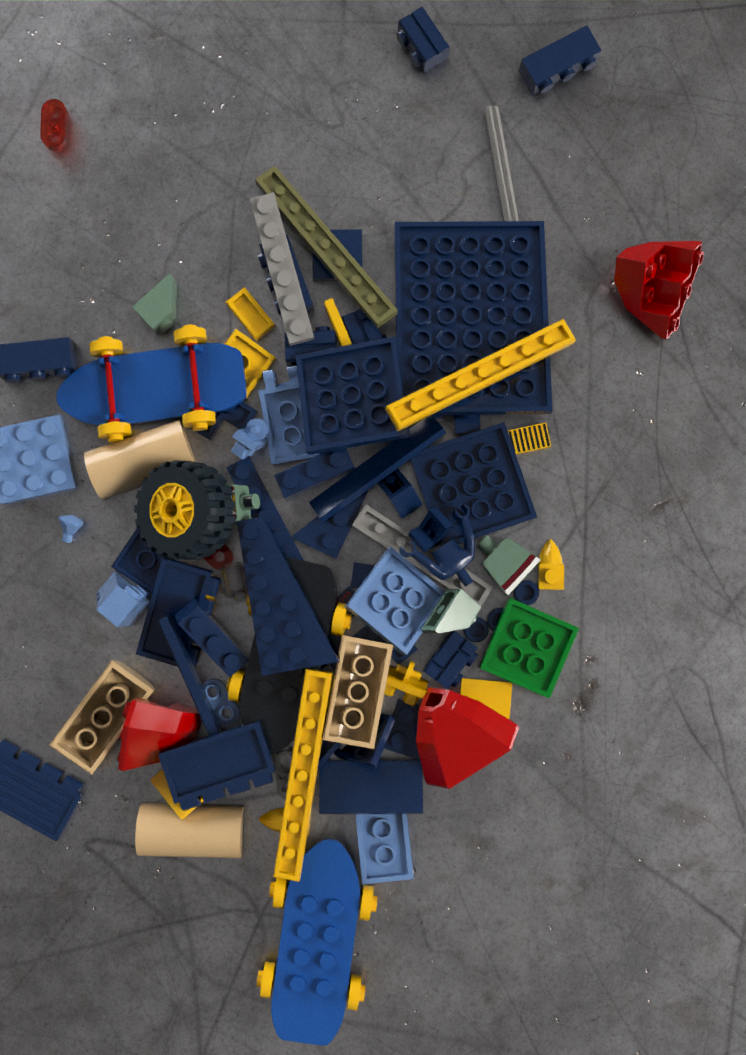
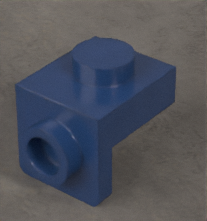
[408,507,453,552]

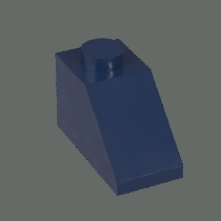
[377,469,423,519]

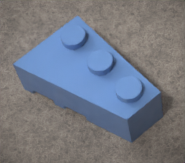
[96,571,151,627]

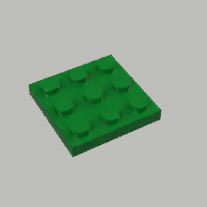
[478,597,580,699]

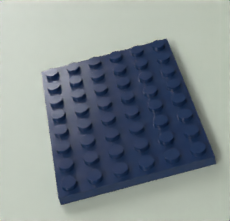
[395,221,553,415]

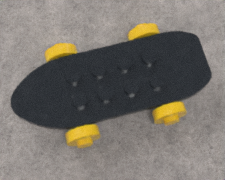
[226,557,353,755]

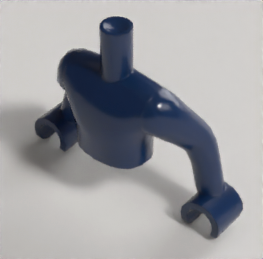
[399,504,475,587]

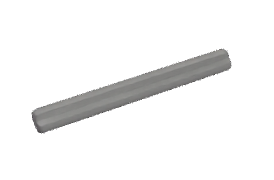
[485,105,519,221]

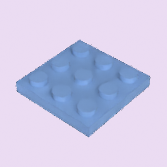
[0,414,77,505]
[345,547,445,656]

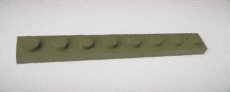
[255,166,398,329]

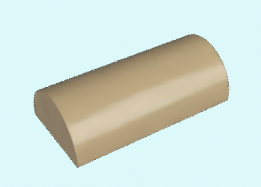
[84,419,196,500]
[322,635,393,749]
[49,660,155,775]
[135,803,244,858]

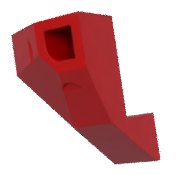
[614,241,704,339]
[416,687,519,789]
[117,697,202,771]

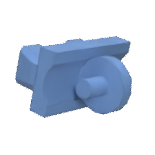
[231,418,269,459]

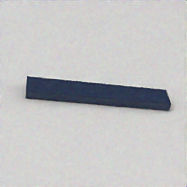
[309,415,446,522]
[158,614,223,736]

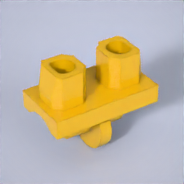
[384,661,429,706]

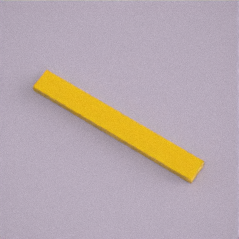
[385,319,576,431]
[273,668,333,882]

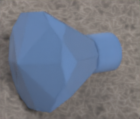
[58,515,84,543]

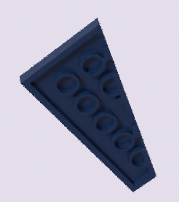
[237,517,340,676]

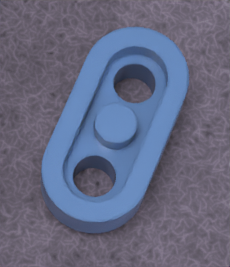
[202,678,241,726]

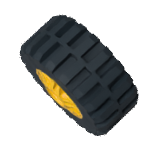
[134,460,236,560]

